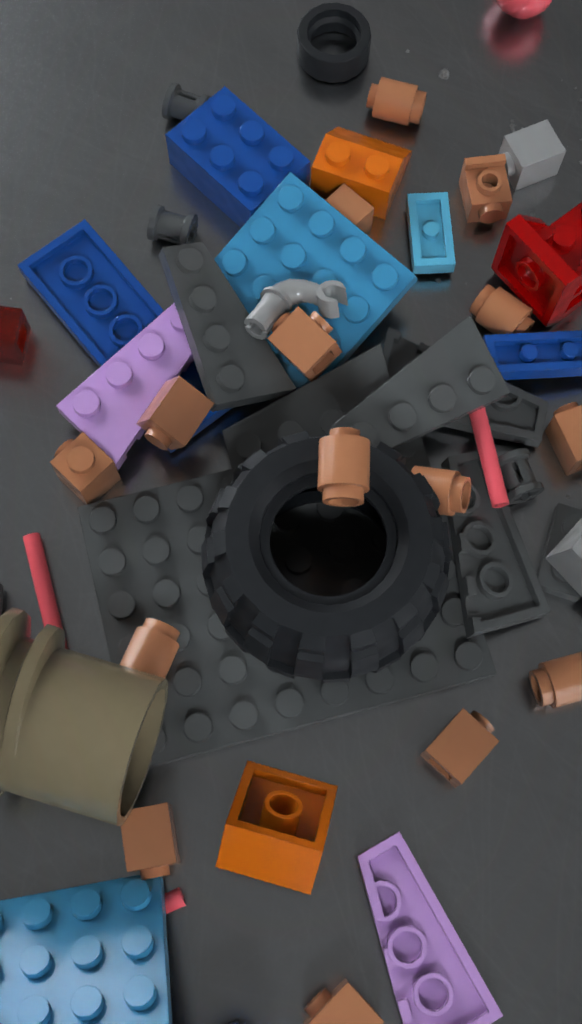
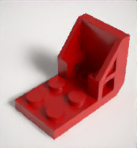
[491,202,582,327]

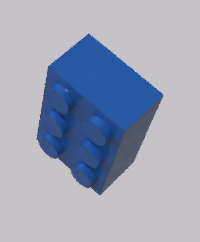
[165,86,310,228]

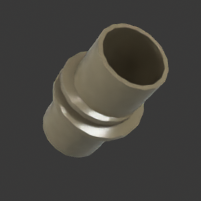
[0,607,168,826]

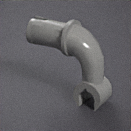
[244,278,348,340]

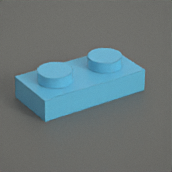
[406,192,456,274]

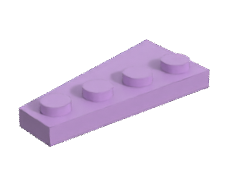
[56,303,194,470]
[356,831,503,1024]

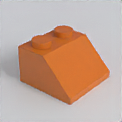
[310,127,412,220]
[215,760,338,895]

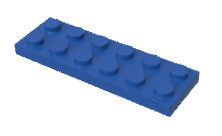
[17,219,232,453]

